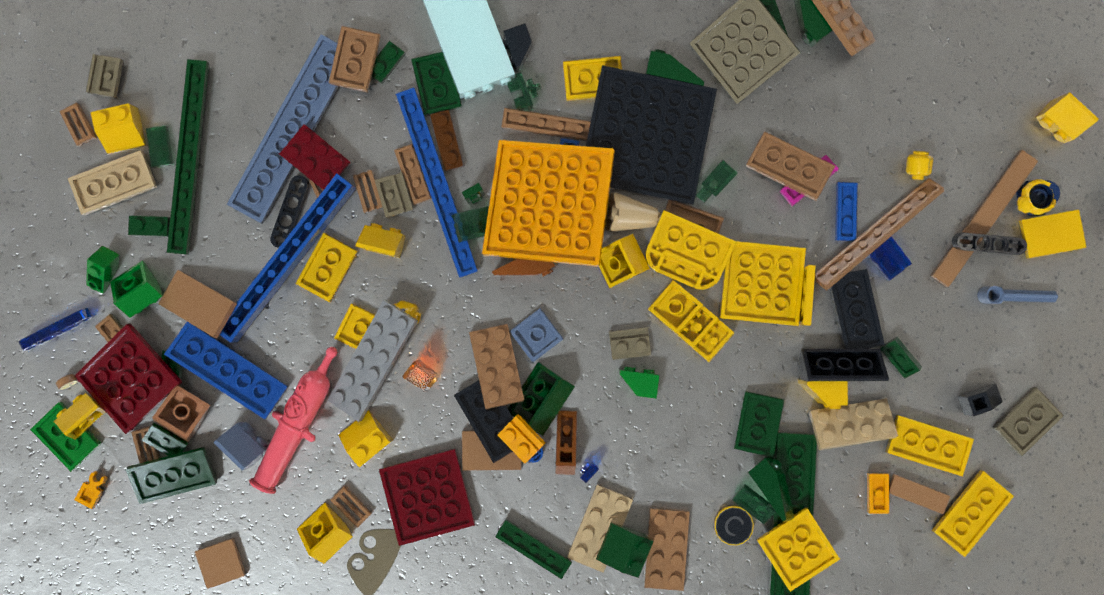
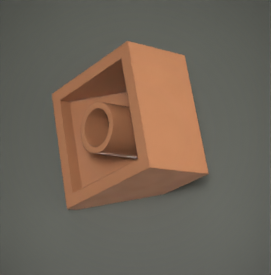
[152,386,211,442]

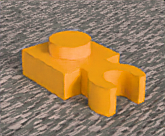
[74,471,107,509]

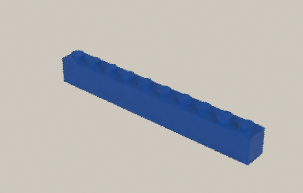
[220,173,357,343]

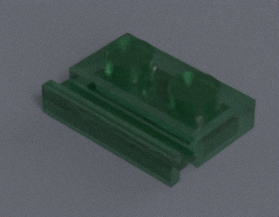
[451,206,489,243]

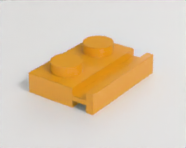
[498,414,546,464]

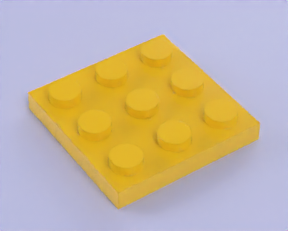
[756,507,840,592]

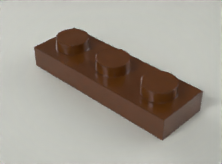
[430,110,464,172]

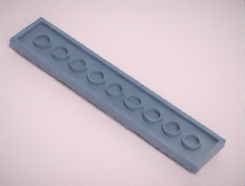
[226,34,339,224]

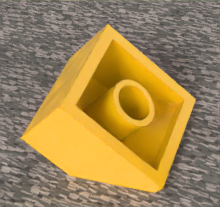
[1035,92,1099,143]
[90,103,146,154]
[356,223,406,258]
[599,234,650,288]
[798,379,848,409]
[54,393,106,440]
[338,410,393,468]
[297,503,353,564]

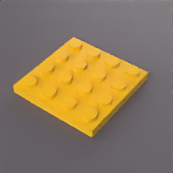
[720,241,806,326]

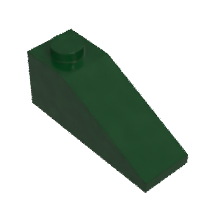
[794,0,833,47]
[645,49,704,86]
[748,457,794,522]

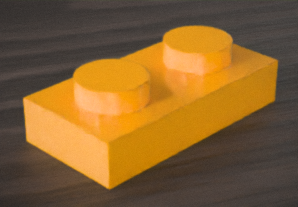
[867,473,889,514]

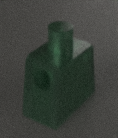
[696,160,738,203]

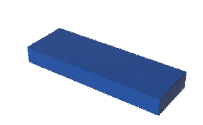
[835,182,858,241]

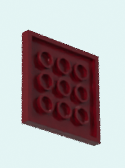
[74,323,182,434]
[379,448,475,546]

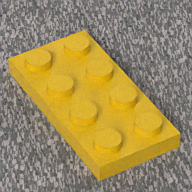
[885,415,974,477]
[931,470,1014,557]

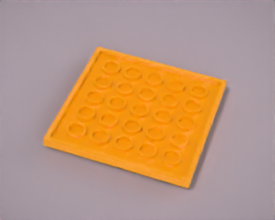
[482,140,615,267]

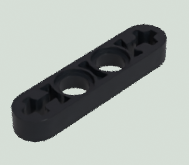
[270,175,310,248]
[952,232,1027,255]

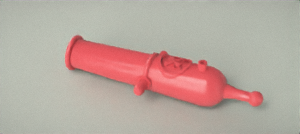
[249,347,338,494]

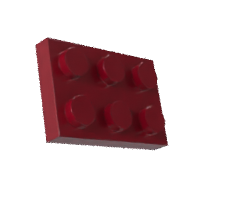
[279,124,351,190]

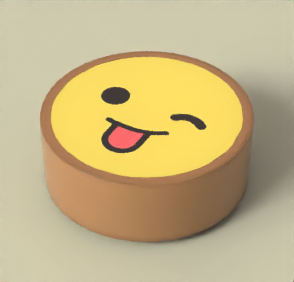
[56,374,78,390]

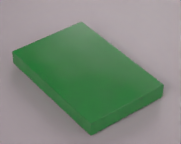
[30,402,102,472]

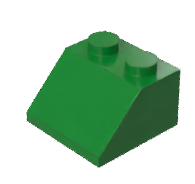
[110,260,162,318]

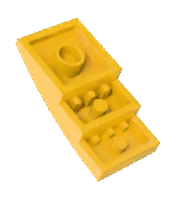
[648,280,735,363]

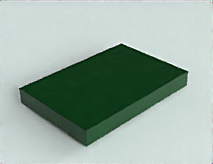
[411,52,462,116]
[734,391,785,458]

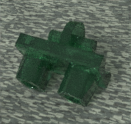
[507,72,542,111]

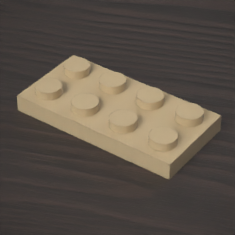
[68,150,157,215]
[809,398,898,450]
[567,484,633,573]

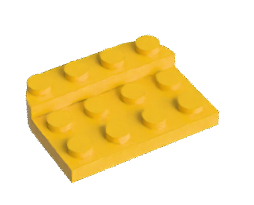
[645,210,736,290]

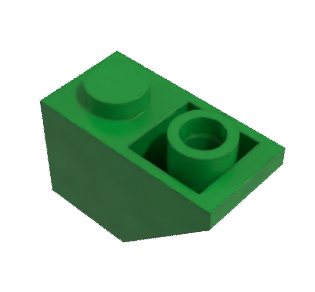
[86,246,120,294]
[619,366,660,399]

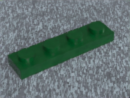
[495,519,572,579]

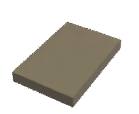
[992,387,1064,456]

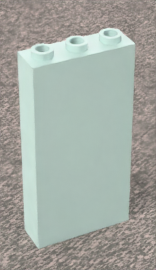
[422,0,515,99]

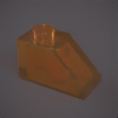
[402,360,437,390]

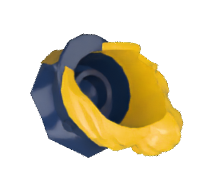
[1017,179,1060,216]

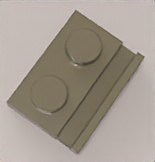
[86,54,124,98]
[374,172,413,218]
[609,327,651,360]

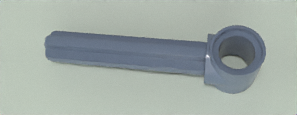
[977,286,1058,304]

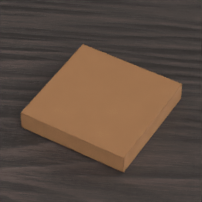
[195,538,246,589]

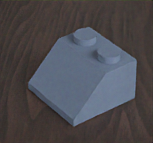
[213,422,268,471]

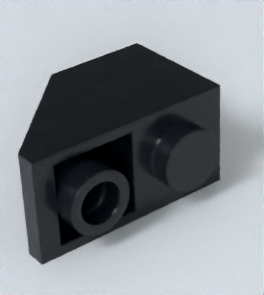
[501,23,532,72]
[958,383,1003,416]

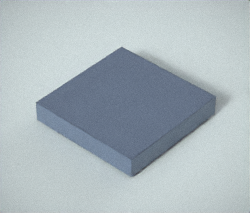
[509,308,563,362]

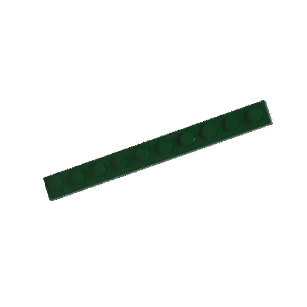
[167,59,209,255]

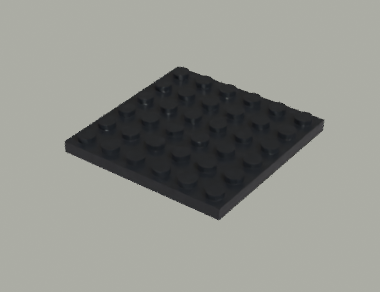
[586,65,717,205]

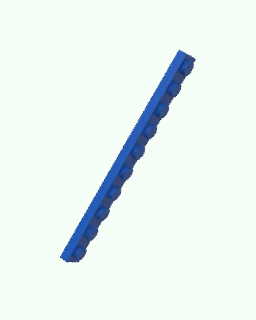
[396,88,478,278]

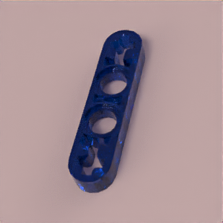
[18,308,93,351]

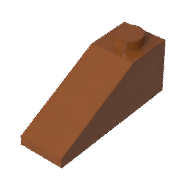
[492,259,555,277]
[555,411,577,475]

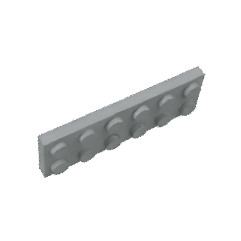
[328,300,418,422]

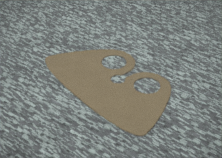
[347,529,401,595]

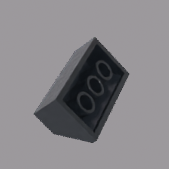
[797,349,889,381]

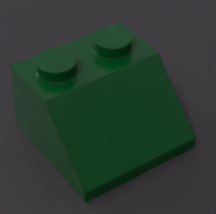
[596,522,654,578]

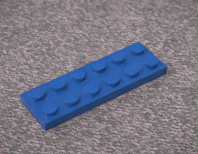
[164,322,289,419]

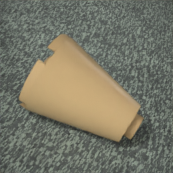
[605,193,661,232]

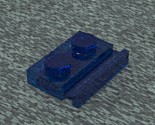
[868,236,912,281]

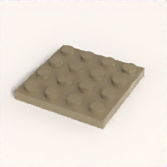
[690,0,801,104]

